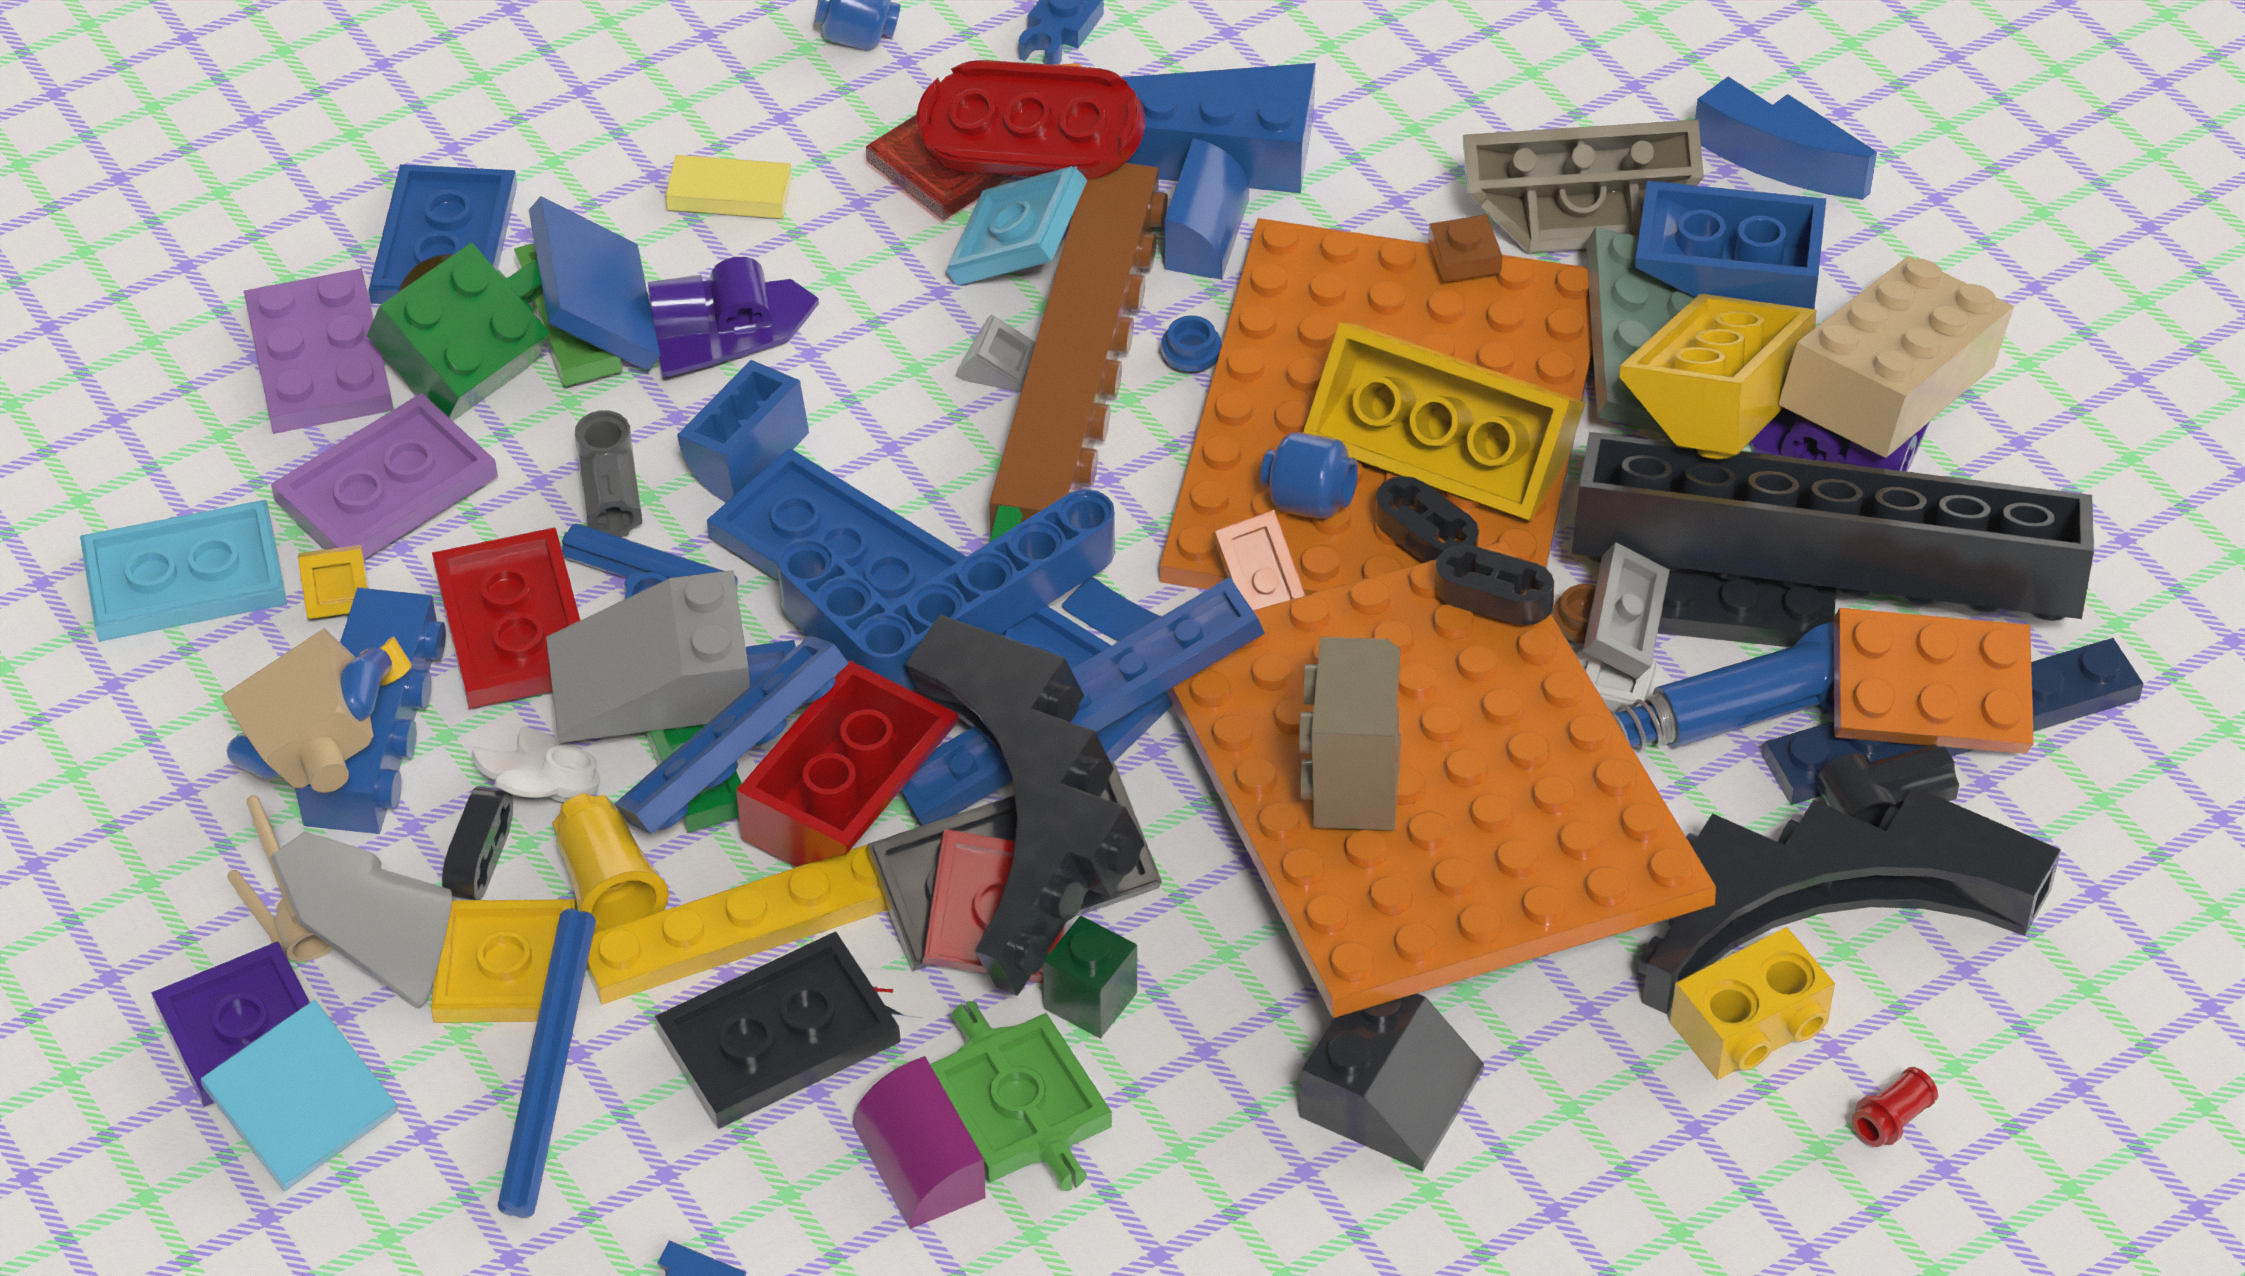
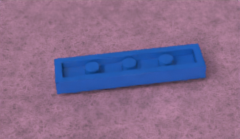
[614,636,849,834]

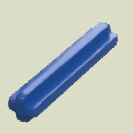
[562,524,738,591]

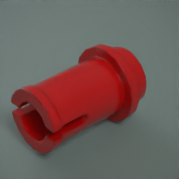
[1852,1067,1939,1147]

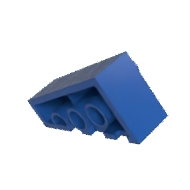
[1122,63,1316,193]

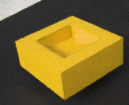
[298,544,368,619]

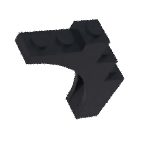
[905,615,1145,996]
[1639,786,2061,1014]

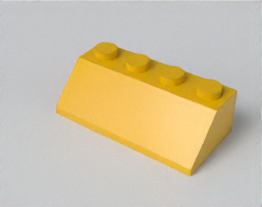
[1620,293,1817,459]
[1303,322,1586,520]

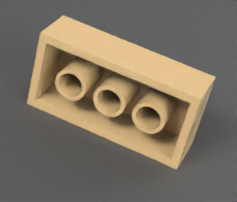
[1778,255,2014,458]

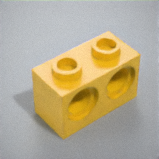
[1670,927,1835,1080]

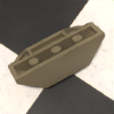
[1462,119,1704,254]

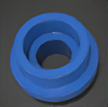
[1161,315,1222,371]

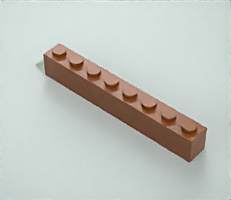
[989,163,1168,538]

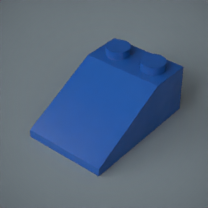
[1635,181,1827,309]

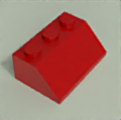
[736,660,958,867]

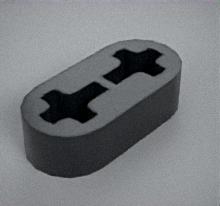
[1375,476,1479,562]
[1436,545,1554,625]
[442,786,513,900]

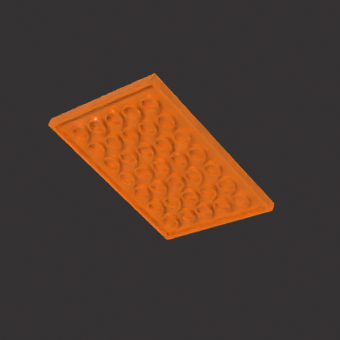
[1160,218,1593,596]
[1166,540,1716,1018]

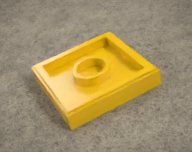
[431,899,577,1023]

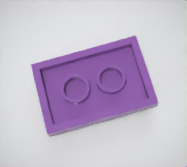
[243,268,394,434]
[271,393,498,559]

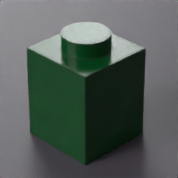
[1043,915,1137,1039]

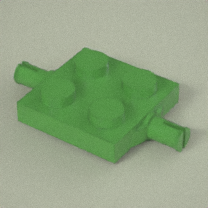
[930,1001,1112,1191]

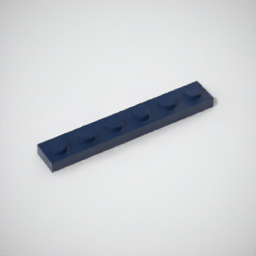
[1763,638,2144,805]

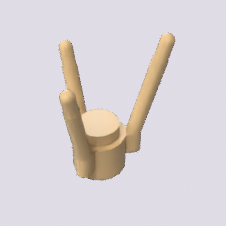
[227,795,333,962]

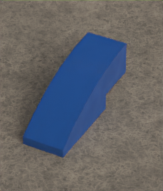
[1695,76,1877,200]

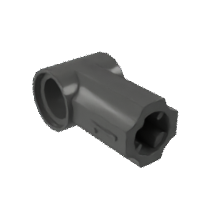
[575,410,642,537]

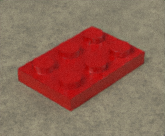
[432,527,580,709]

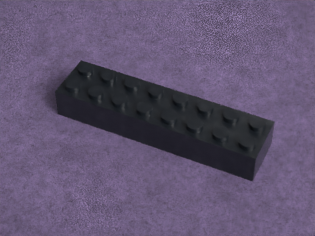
[1571,432,2094,621]

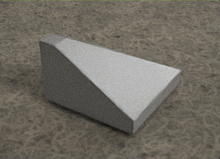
[955,314,1036,392]

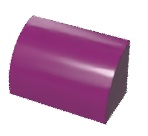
[853,1056,986,1229]

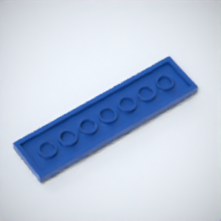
[707,448,1173,763]

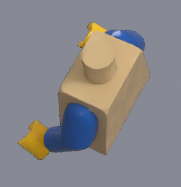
[221,628,412,793]

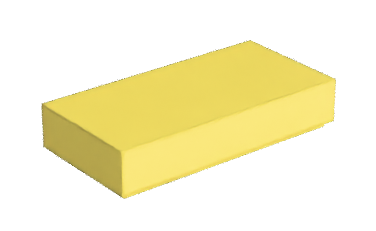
[666,155,792,219]

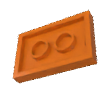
[1833,608,2034,754]

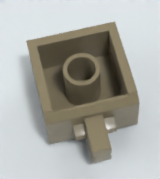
[1299,637,1401,830]

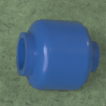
[814,0,901,51]
[1260,432,1358,519]

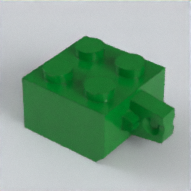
[367,242,550,421]

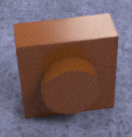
[1428,214,1503,282]

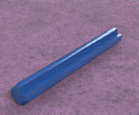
[497,908,596,1218]

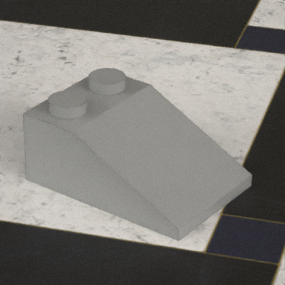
[546,570,750,743]

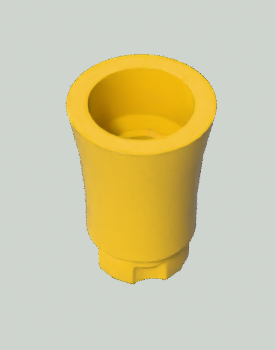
[552,793,669,933]

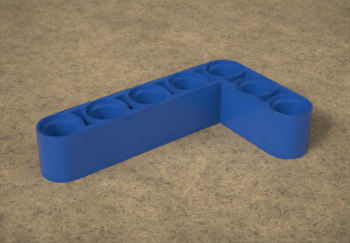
[777,489,1115,690]

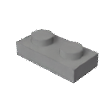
[1583,542,1669,679]

